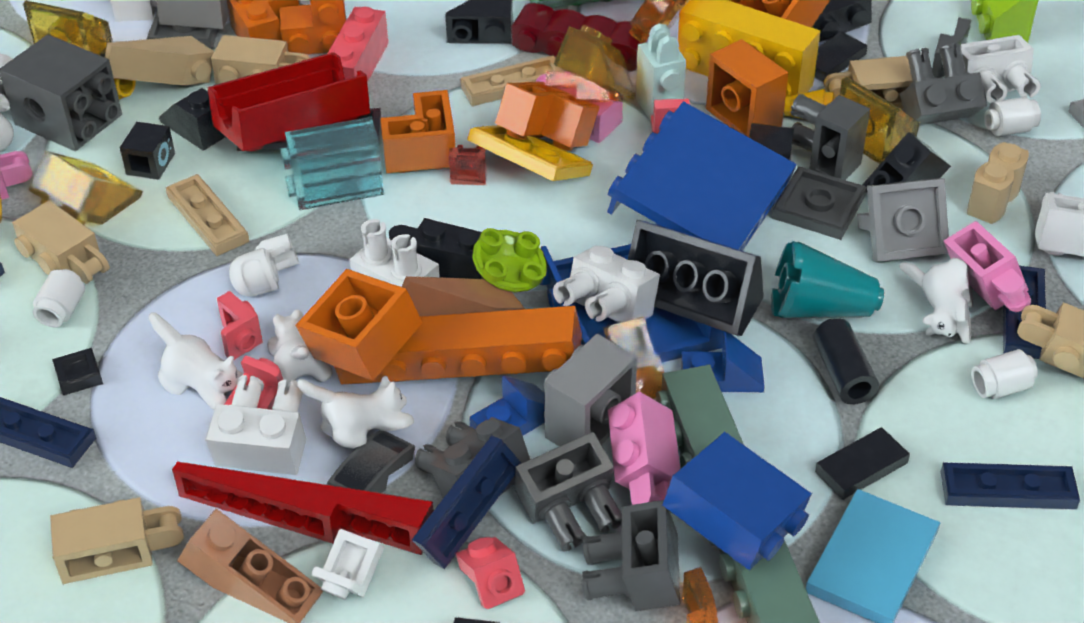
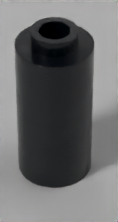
[813,319,879,405]

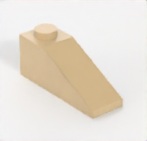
[105,36,214,86]

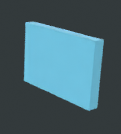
[806,489,940,623]

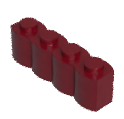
[511,3,648,72]

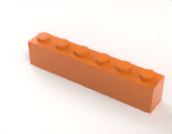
[334,306,582,385]

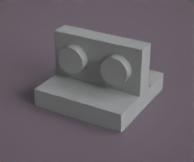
[857,178,949,262]

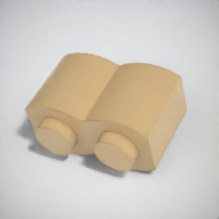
[967,142,1029,224]

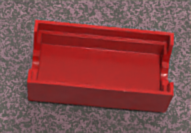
[207,52,370,151]

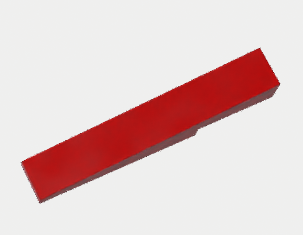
[172,461,434,555]

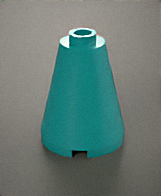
[771,241,884,318]

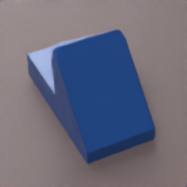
[681,331,765,392]
[469,376,545,436]

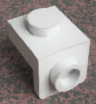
[311,529,384,600]

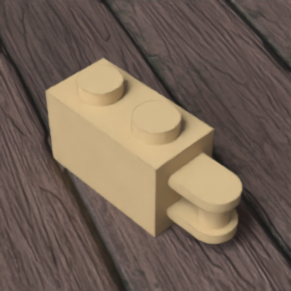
[211,35,311,85]
[823,56,913,111]
[12,200,110,284]
[1017,302,1084,378]
[50,497,184,584]

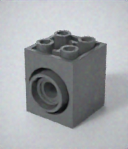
[0,34,122,152]

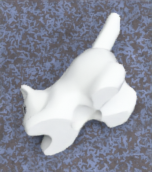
[899,258,973,344]
[267,310,333,390]
[149,312,244,410]
[297,376,414,448]

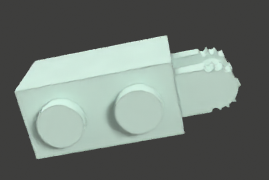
[636,23,686,122]

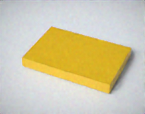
[467,125,593,181]

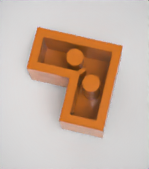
[226,0,299,41]
[280,0,346,55]
[495,81,600,151]
[380,90,457,173]

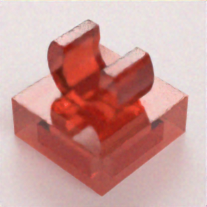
[449,145,487,185]

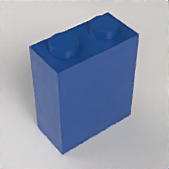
[662,432,812,570]

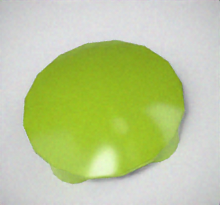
[472,228,547,292]

